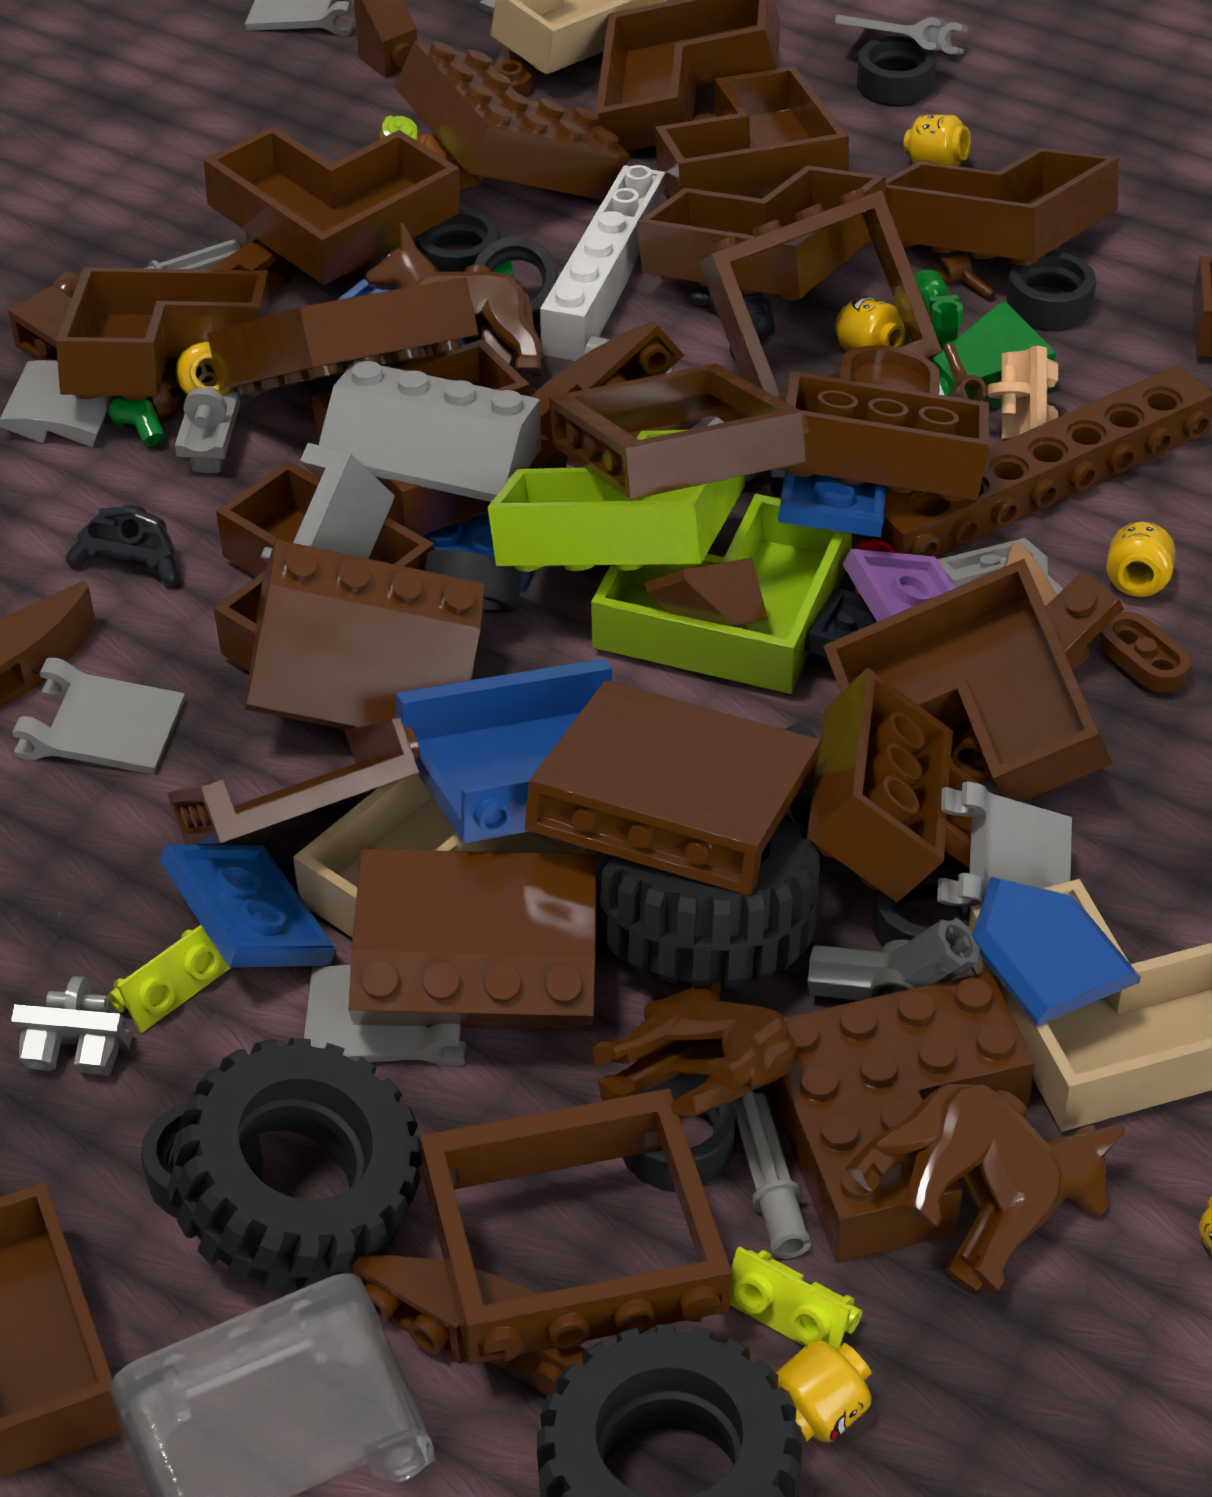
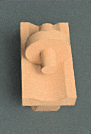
[987,346,1058,440]

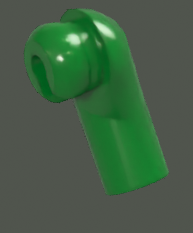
[108,396,166,447]

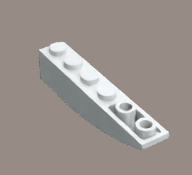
[540,165,666,361]

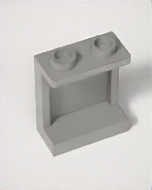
[261,443,395,562]

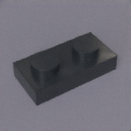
[804,587,876,663]

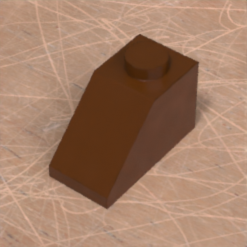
[354,0,418,78]
[8,286,72,361]
[645,558,768,630]

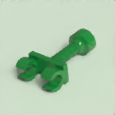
[914,270,963,363]

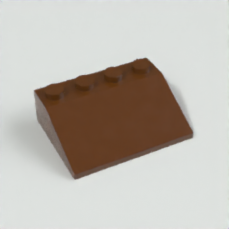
[244,539,485,730]
[348,849,596,1031]

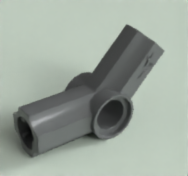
[808,918,980,1001]

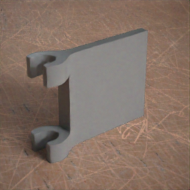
[245,0,354,36]
[835,15,968,55]
[12,658,185,775]
[937,782,1072,907]
[304,964,466,1066]

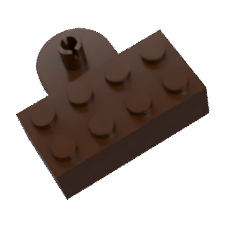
[781,346,990,501]
[807,668,994,903]

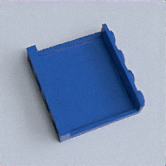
[396,659,613,843]

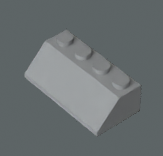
[319,360,541,502]

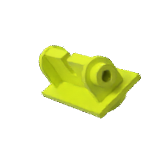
[108,925,231,1033]
[730,1246,862,1349]

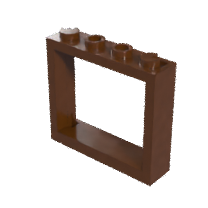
[698,188,942,402]
[549,363,809,500]
[420,1088,732,1365]

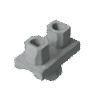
[175,387,240,473]
[11,976,133,1076]

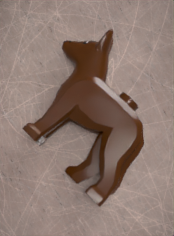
[365,223,543,376]
[593,983,797,1117]
[847,1084,1125,1292]

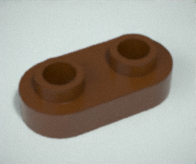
[494,47,541,97]
[1099,612,1191,693]

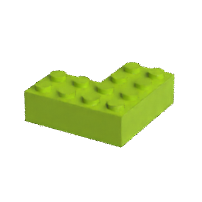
[488,430,745,572]
[591,493,852,694]

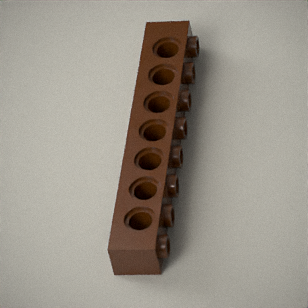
[865,365,1212,557]

